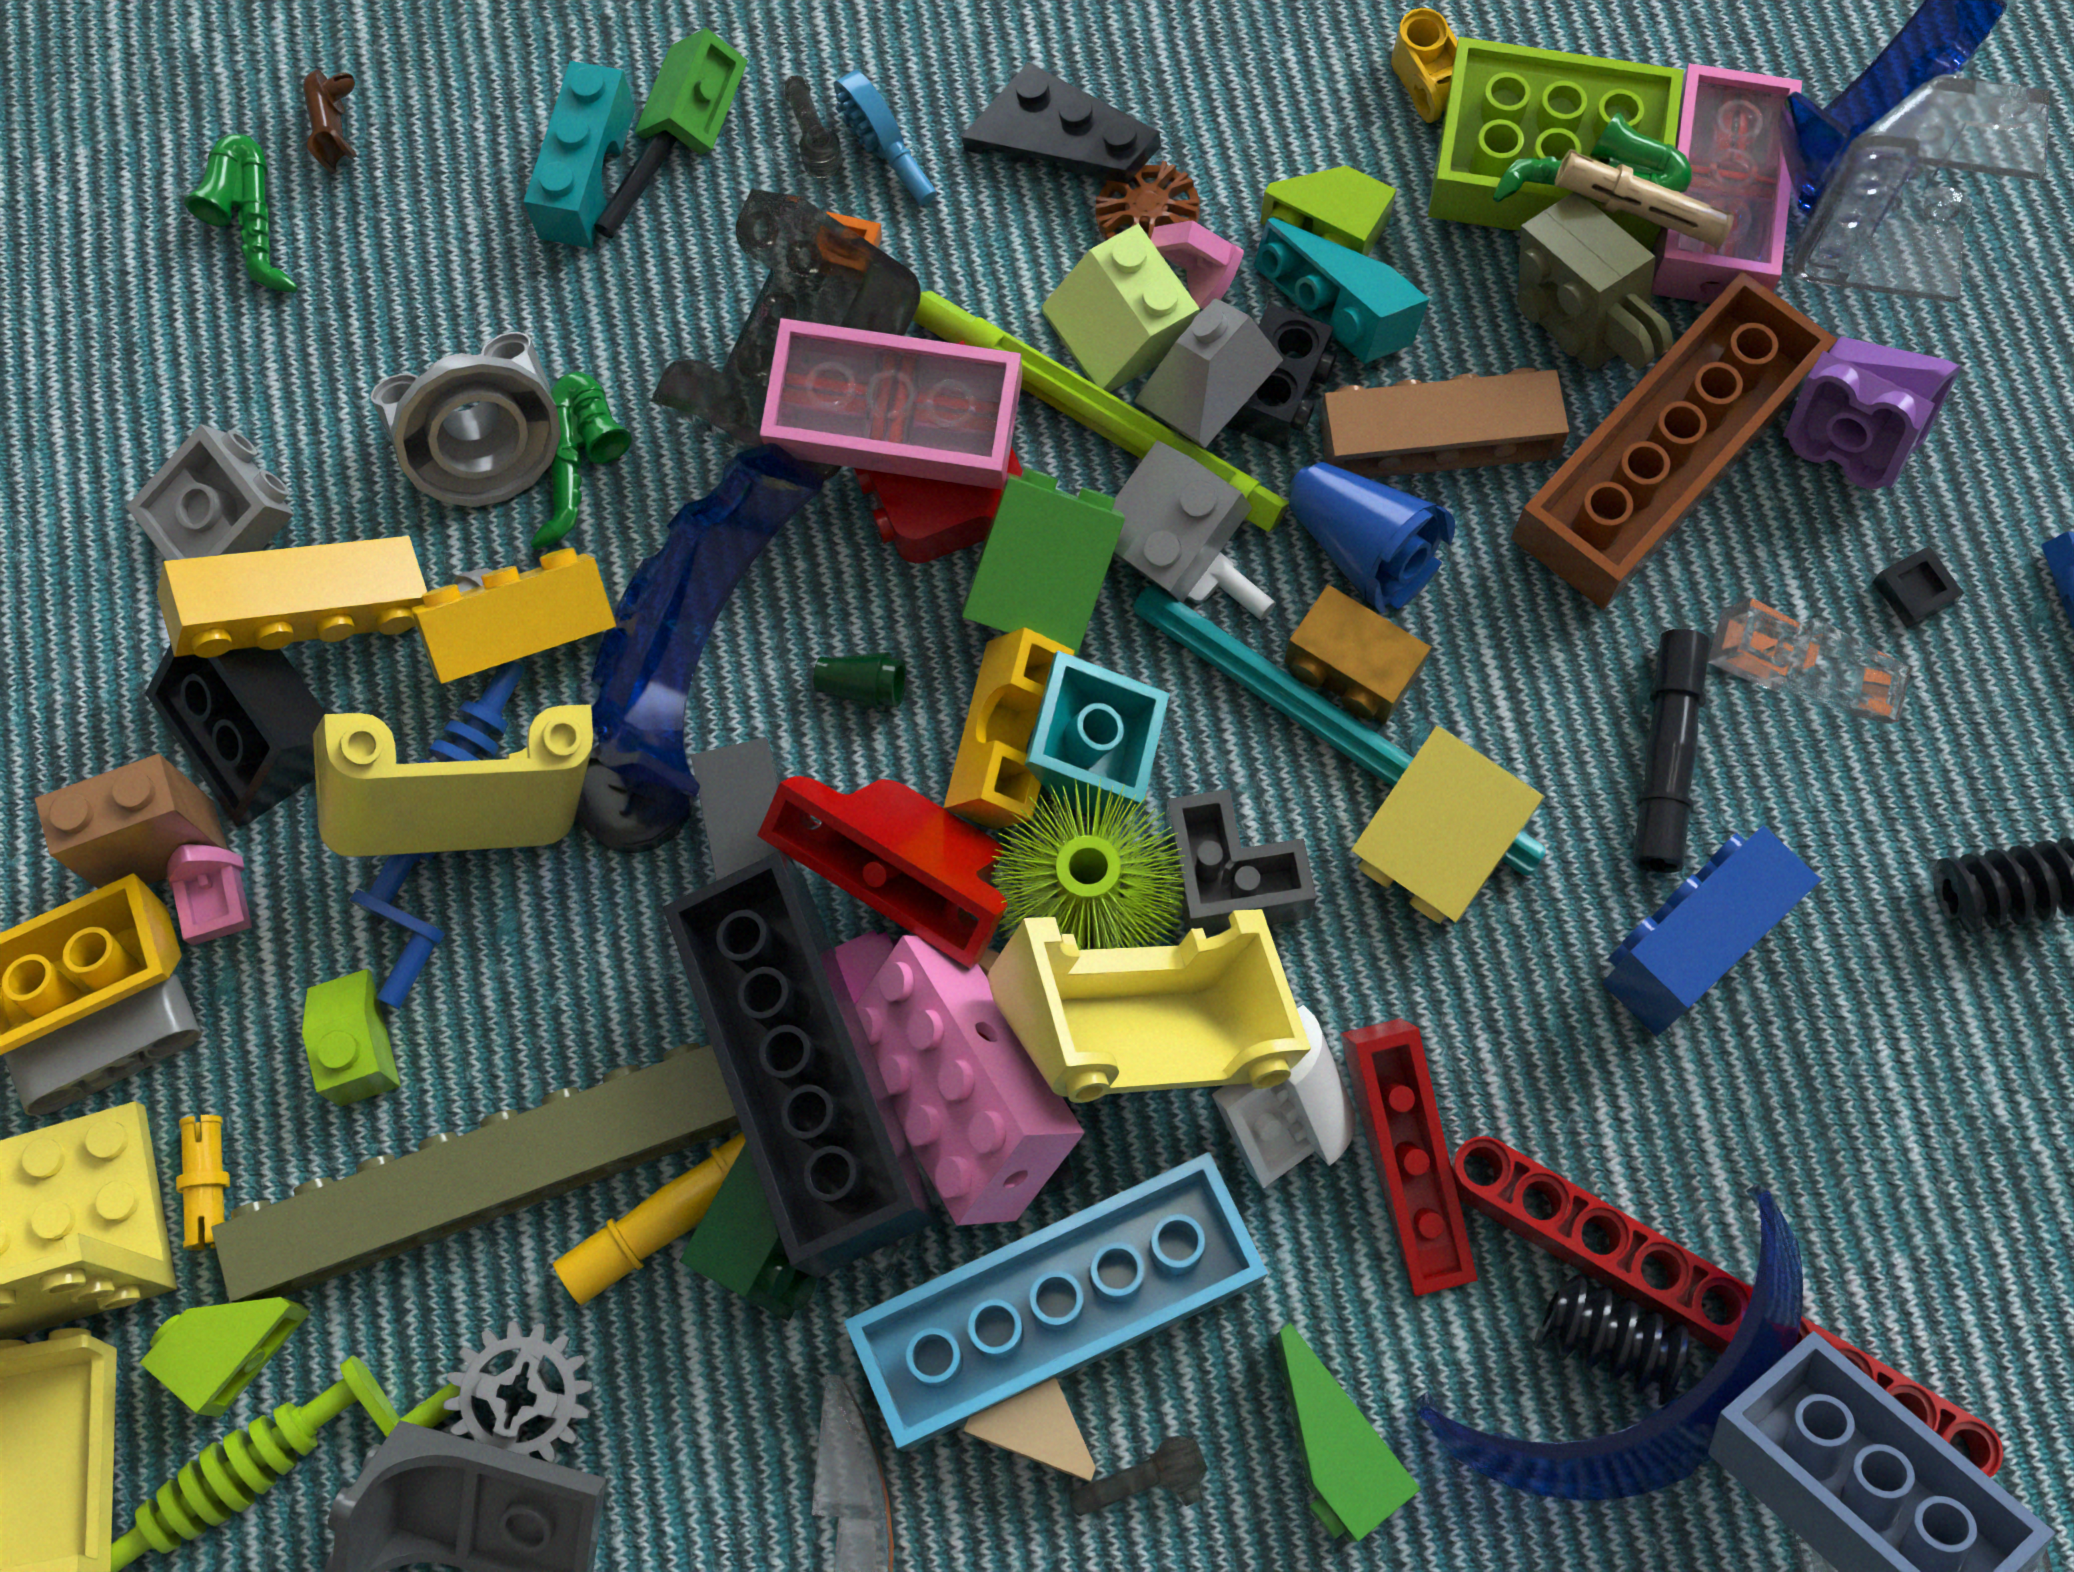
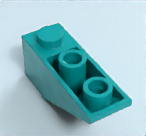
[1253,217,1430,364]

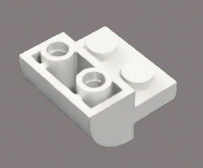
[1212,1005,1356,1189]

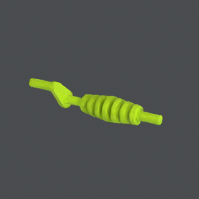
[111,1355,476,1572]

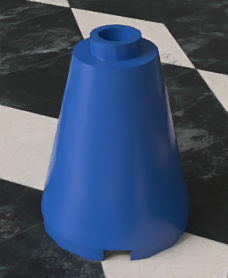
[1288,462,1455,613]

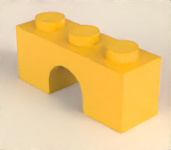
[943,627,1075,830]

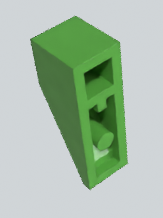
[1274,1323,1421,1543]

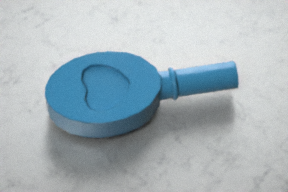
[834,69,937,206]

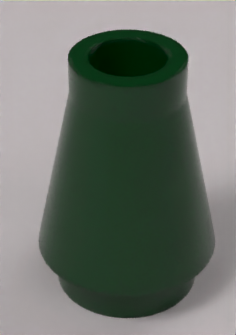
[813,652,907,712]

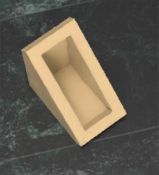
[964,1377,1096,1483]

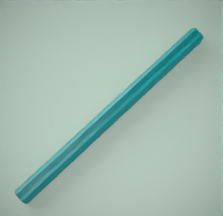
[1133,585,1546,876]

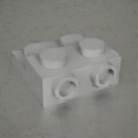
[126,424,294,561]

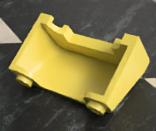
[313,705,593,857]
[987,909,1311,1103]

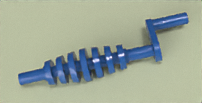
[350,661,525,1010]

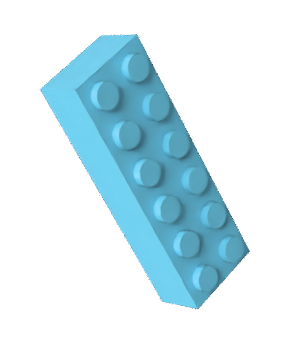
[844,1152,1268,1452]

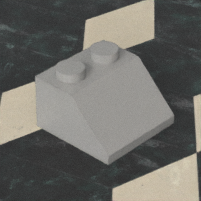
[1113,440,1252,603]

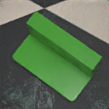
[635,27,748,155]

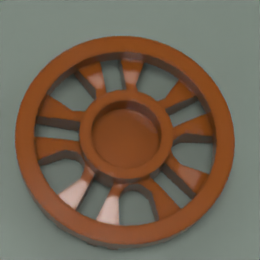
[1095,161,1200,241]

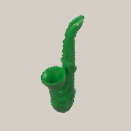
[1493,111,1692,202]
[184,134,298,293]
[530,371,632,550]

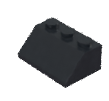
[145,643,326,827]

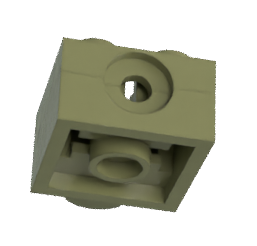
[1517,192,1673,371]

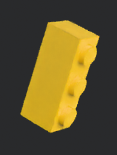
[411,547,616,684]

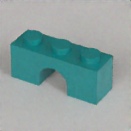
[523,61,635,249]

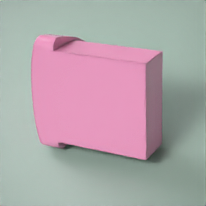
[1151,220,1244,310]
[166,844,252,946]

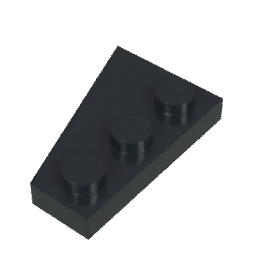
[961,62,1161,184]

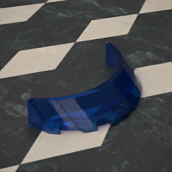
[1777,0,2007,219]
[591,443,825,797]
[1417,1183,1803,1500]

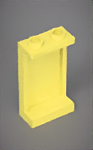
[0,1328,117,1572]

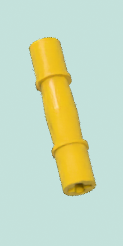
[552,1131,746,1306]

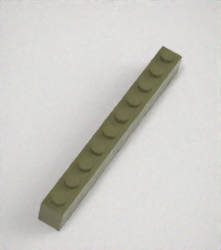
[211,1043,741,1303]

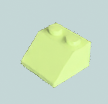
[1041,223,1200,393]

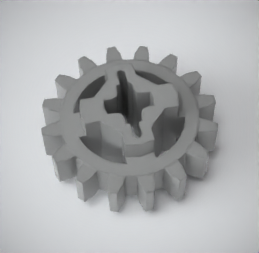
[444,1321,593,1462]

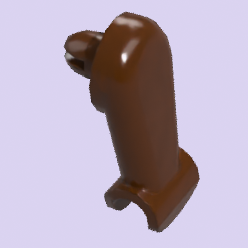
[303,69,357,174]

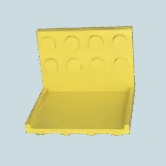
[0,1101,177,1340]

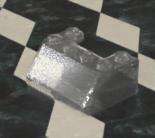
[1792,75,2050,303]

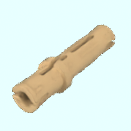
[1555,149,1734,249]

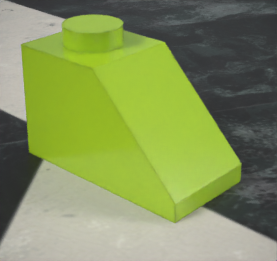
[302,968,401,1107]
[139,1297,311,1418]

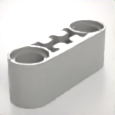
[3,975,201,1116]

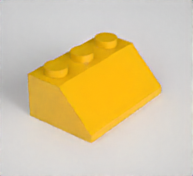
[0,873,182,1055]

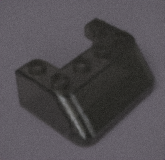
[650,189,921,482]

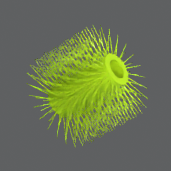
[991,778,1185,950]

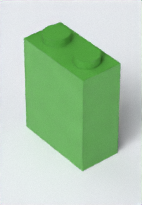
[962,467,1125,656]

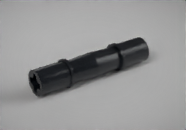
[1632,629,1710,873]

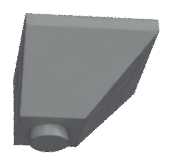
[1134,298,1283,448]

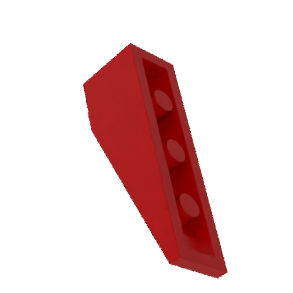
[1340,1018,1478,1297]

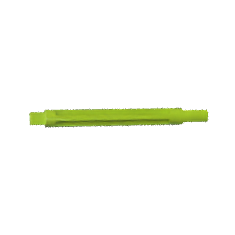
[908,290,1289,532]

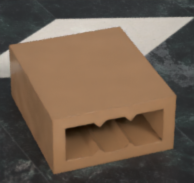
[35,753,228,889]

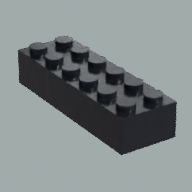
[663,851,939,1278]

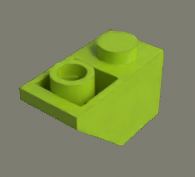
[1260,165,1397,256]

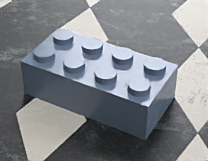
[1708,1331,2056,1572]

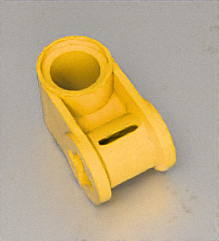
[1391,8,1458,123]

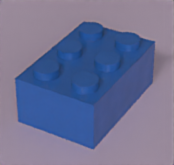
[1602,825,1822,1037]

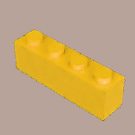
[157,536,427,658]

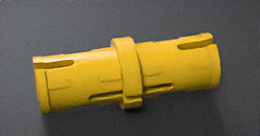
[176,1115,230,1251]

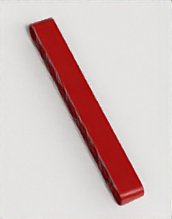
[1450,1136,2004,1477]

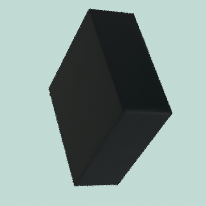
[1873,545,1964,629]

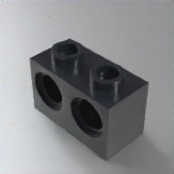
[1225,303,1338,449]

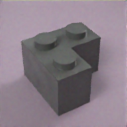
[1165,789,1317,936]

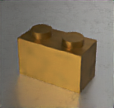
[1284,584,1431,724]

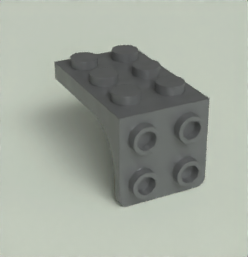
[324,1420,607,1572]

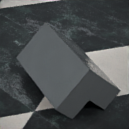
[691,737,800,881]

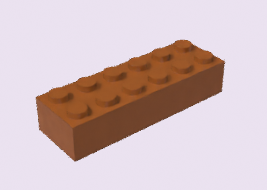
[1511,271,1838,610]

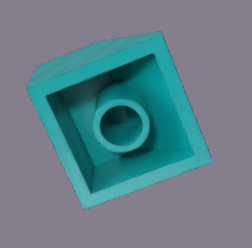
[1025,651,1170,824]

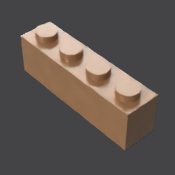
[1319,368,1569,478]

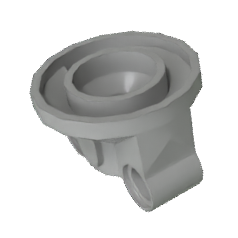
[371,332,561,507]

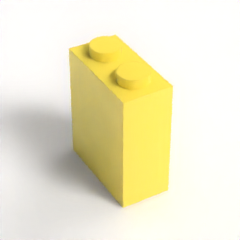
[1351,725,1545,924]

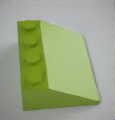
[1427,37,1684,251]

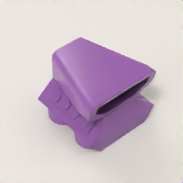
[1783,336,1961,489]

